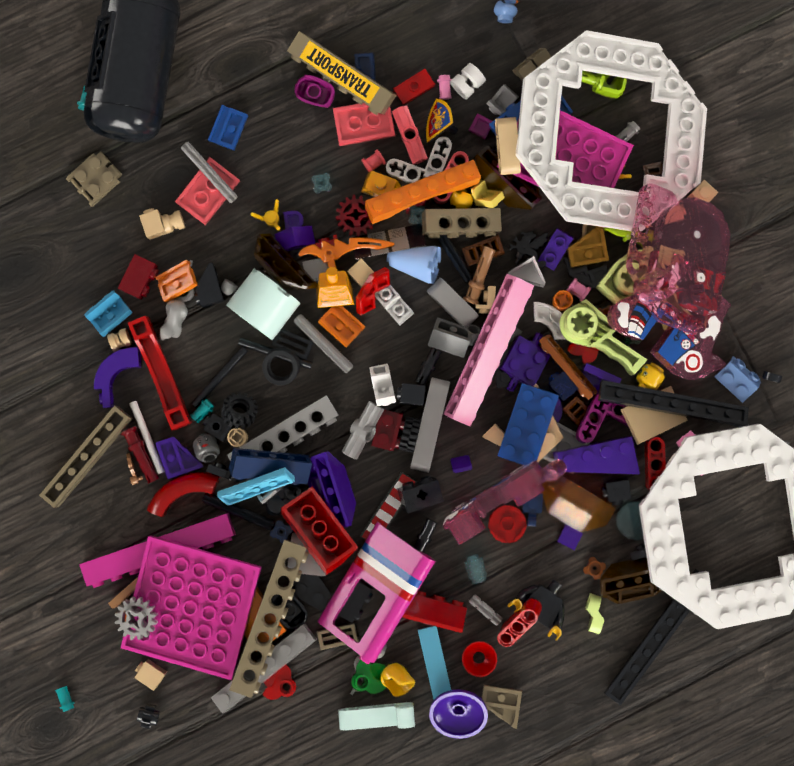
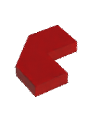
[356,267,390,316]

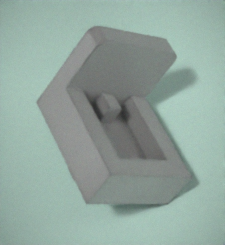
[486,84,519,116]

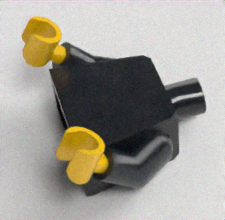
[508,579,565,640]

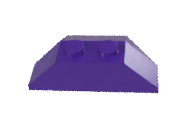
[308,451,356,528]

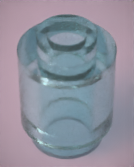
[464,554,487,584]

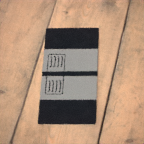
[351,224,427,259]

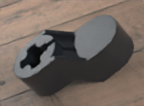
[265,484,301,516]

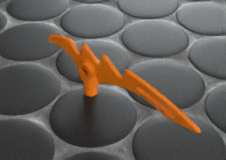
[298,237,395,269]

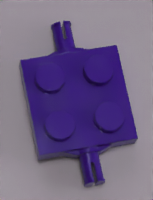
[499,332,551,392]

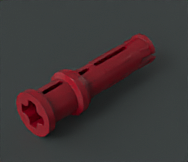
[121,426,159,484]

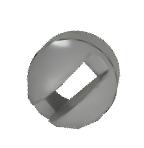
[221,279,238,295]

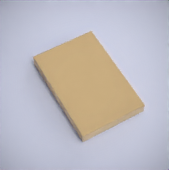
[621,386,687,445]

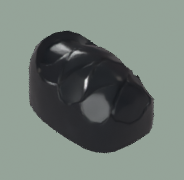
[272,595,307,629]

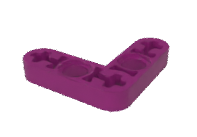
[576,393,628,443]

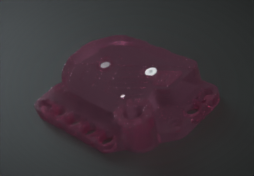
[626,183,730,335]

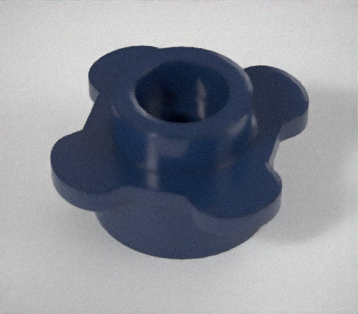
[270,520,293,543]

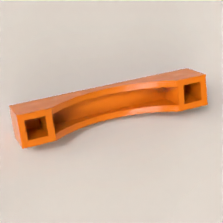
[365,160,481,224]

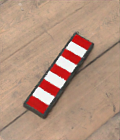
[360,472,417,540]

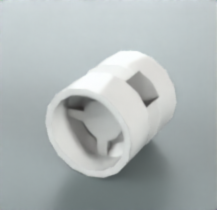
[450,63,486,99]

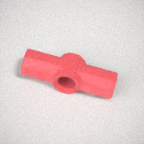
[392,105,428,165]

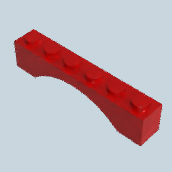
[128,316,192,430]

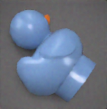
[494,0,519,23]

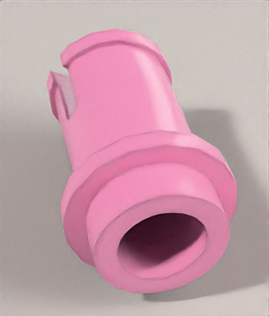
[437,75,452,100]

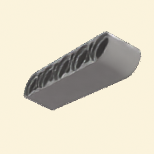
[410,377,450,473]

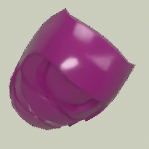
[294,75,335,108]

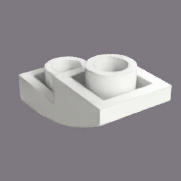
[375,285,414,326]

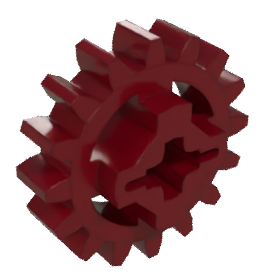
[336,195,373,237]

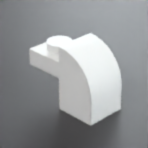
[369,364,396,406]

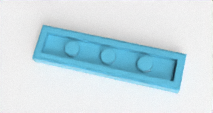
[217,467,295,506]
[418,626,451,699]

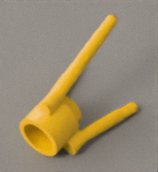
[251,199,280,230]

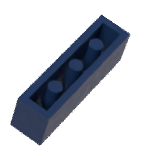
[229,448,312,485]

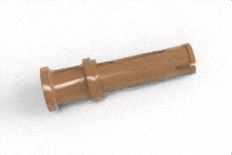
[463,246,496,305]

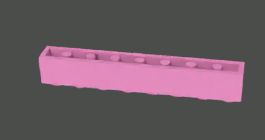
[443,274,534,426]

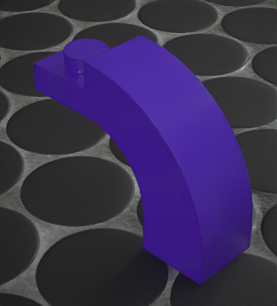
[94,347,142,408]

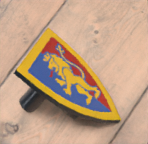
[426,98,458,143]

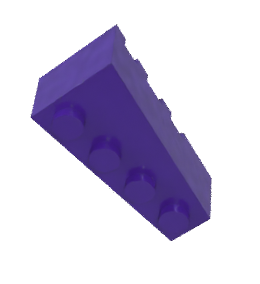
[553,436,640,474]

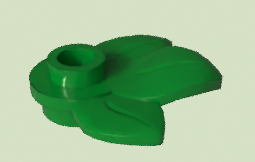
[351,660,386,694]

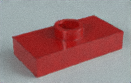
[393,69,435,106]

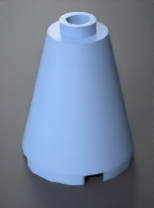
[387,246,441,284]

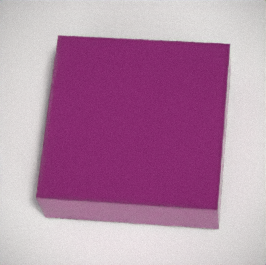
[469,113,492,140]

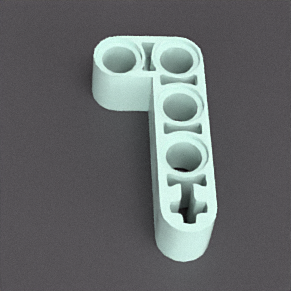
[338,702,415,730]

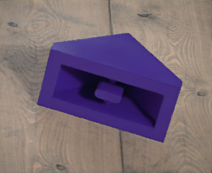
[275,226,315,251]

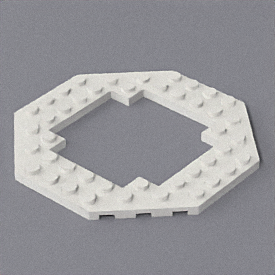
[516,30,707,232]
[639,424,794,629]

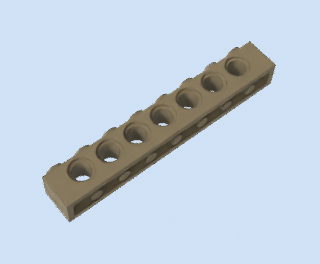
[229,539,309,698]

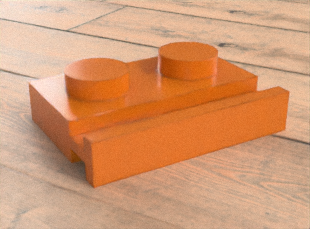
[155,260,198,302]
[318,306,365,348]

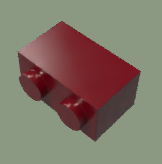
[118,254,159,300]

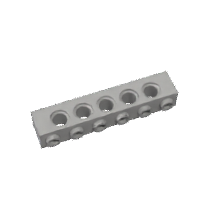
[227,395,339,461]

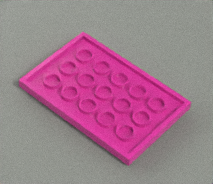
[497,110,634,188]

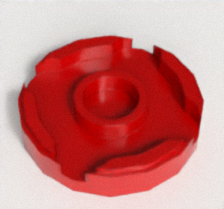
[488,505,527,543]

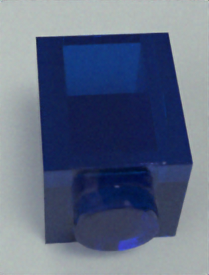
[547,371,578,402]

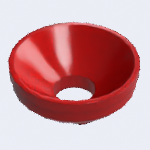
[462,641,497,677]

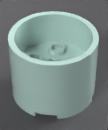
[226,268,300,340]

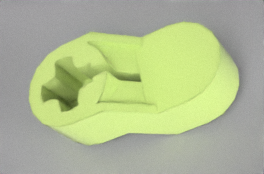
[585,593,604,634]

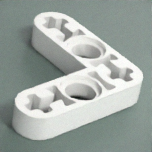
[386,137,452,183]

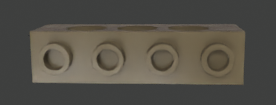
[422,208,502,238]

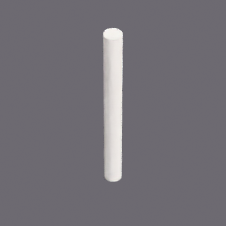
[129,401,165,474]

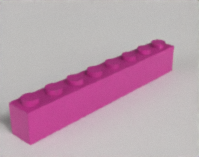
[79,513,236,588]

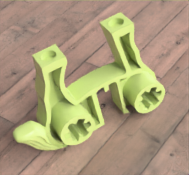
[559,250,684,376]

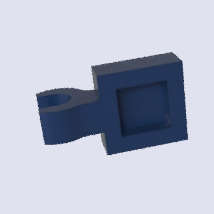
[522,493,543,526]

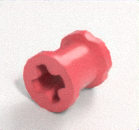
[361,150,386,172]

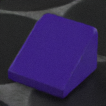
[450,455,472,473]

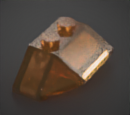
[540,470,616,532]

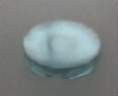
[616,501,644,540]

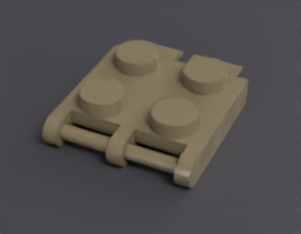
[66,152,122,207]

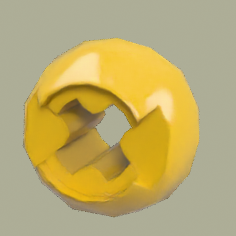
[449,189,474,209]

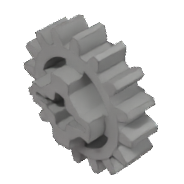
[115,596,158,640]

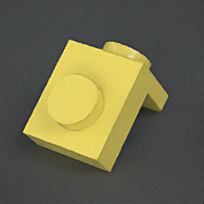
[471,180,504,208]

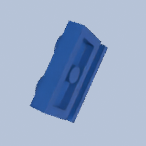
[208,105,248,151]

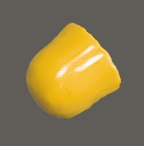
[381,663,415,697]

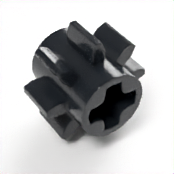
[137,703,160,729]

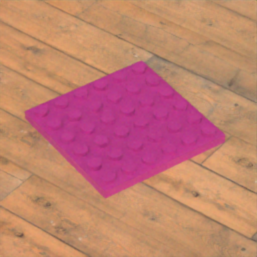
[121,535,262,680]

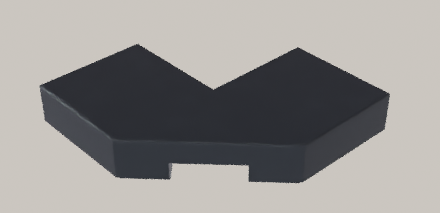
[564,257,608,289]

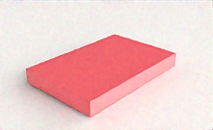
[333,103,395,146]
[175,157,240,226]

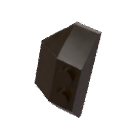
[475,145,542,210]
[254,233,319,290]
[600,557,662,604]

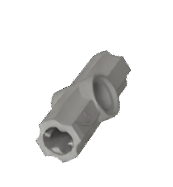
[342,401,384,460]

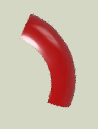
[146,472,220,517]

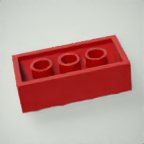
[281,486,358,575]
[402,590,467,633]

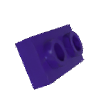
[538,228,574,271]

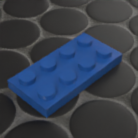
[498,383,559,469]

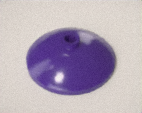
[429,690,488,739]

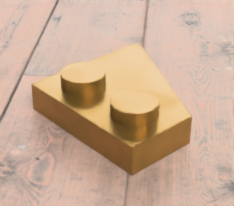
[567,226,609,268]

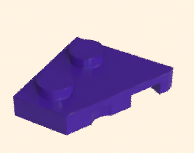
[155,437,203,479]

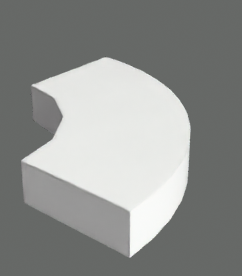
[533,302,565,340]

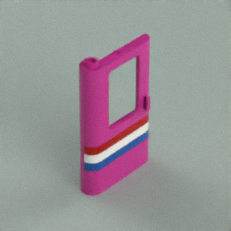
[318,522,436,664]

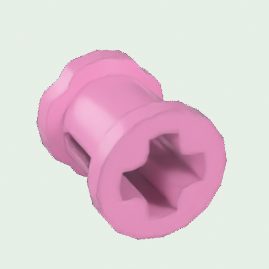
[566,278,591,302]

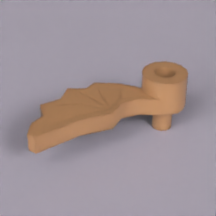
[126,453,143,485]

